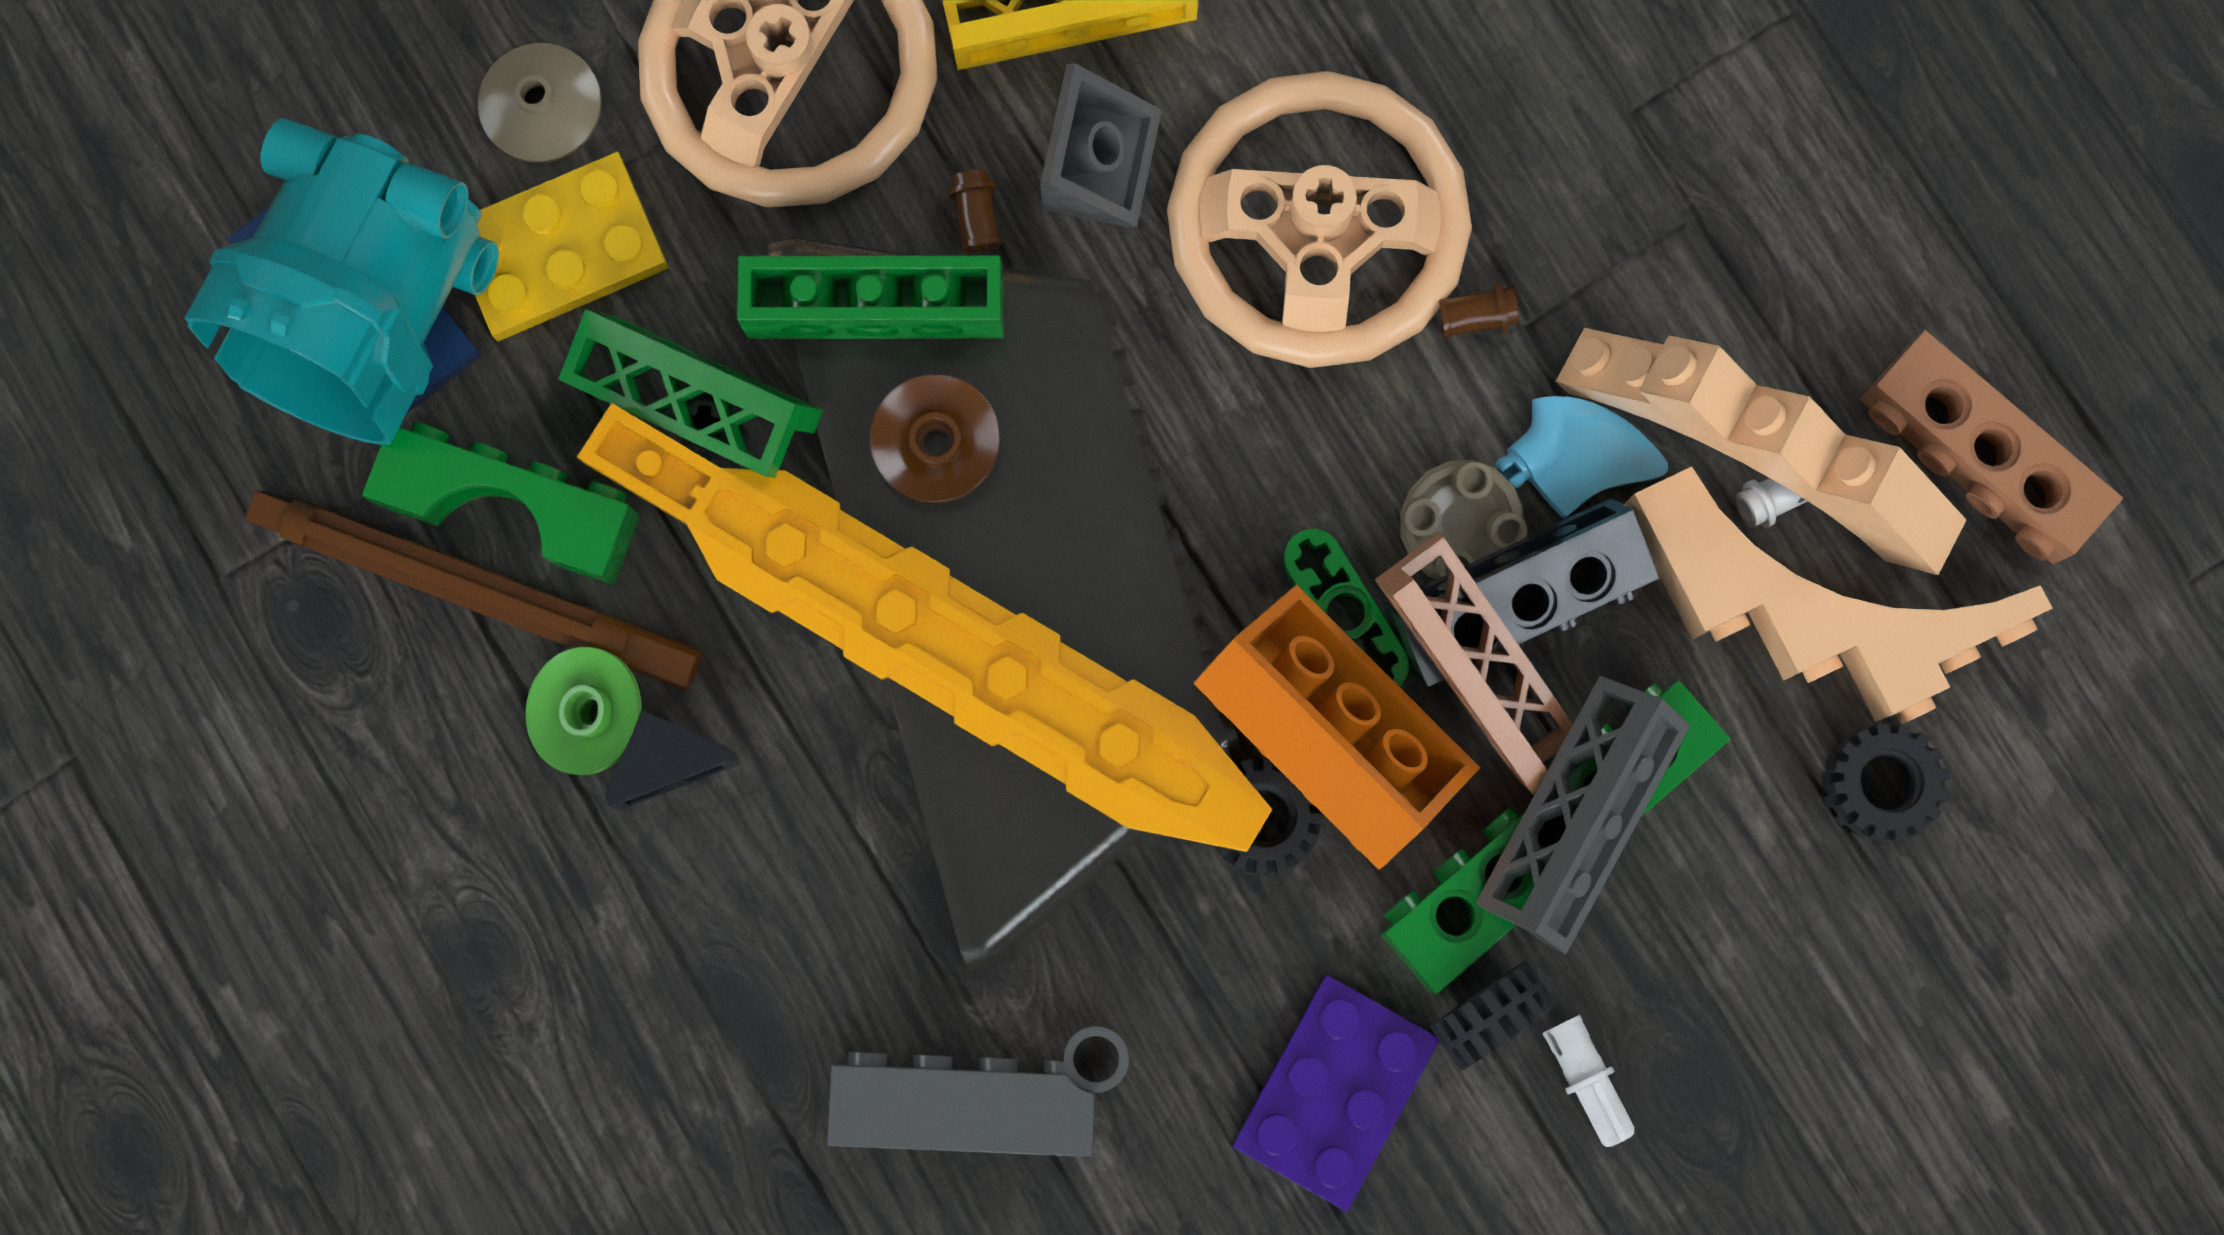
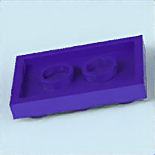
[1231,975,1439,1212]

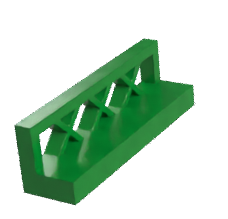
[558,309,824,478]

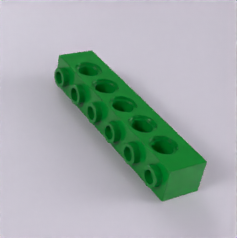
[1379,680,1731,994]

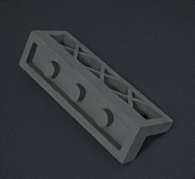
[1475,676,1690,954]

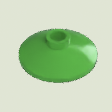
[526,647,642,775]

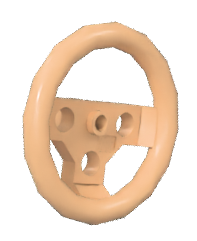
[638,0,938,208]
[1167,71,1472,368]

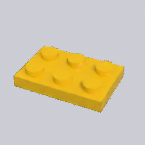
[475,152,669,342]

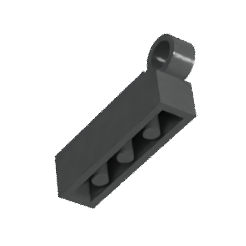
[827,1026,1129,1157]

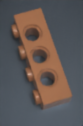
[1859,330,2123,564]

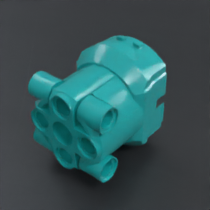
[184,118,499,445]

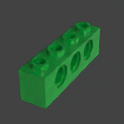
[737,256,1004,339]

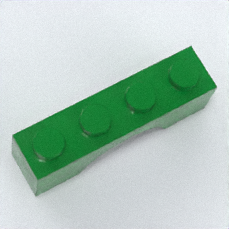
[362,422,640,586]

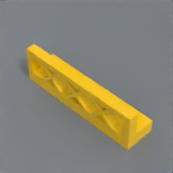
[942,0,1198,70]

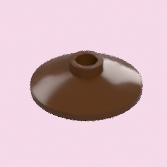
[870,374,1000,503]

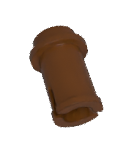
[947,170,1002,253]
[1438,283,1519,338]

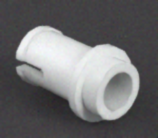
[1735,478,1808,528]

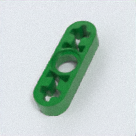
[1283,529,1409,687]

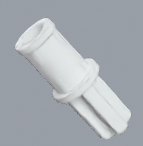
[1542,1015,1634,1147]

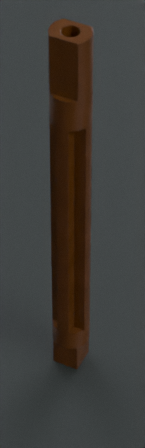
[245,491,703,692]

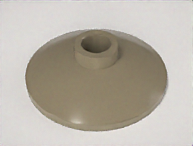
[478,43,602,164]

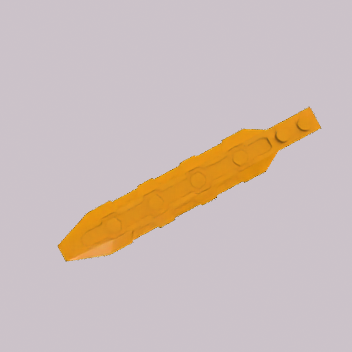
[577,403,1272,852]

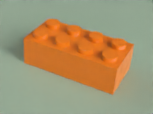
[1193,585,1481,870]

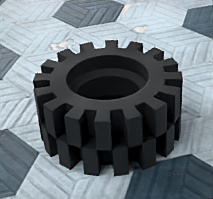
[1212,757,1323,876]

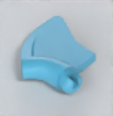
[1495,396,1668,519]

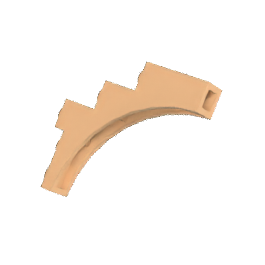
[1555,328,1966,575]
[1624,467,2053,724]

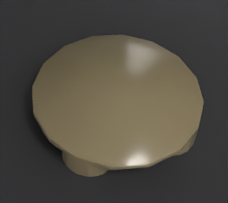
[1400,460,1527,579]

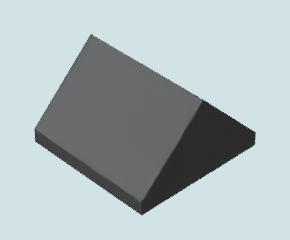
[1040,63,1162,228]

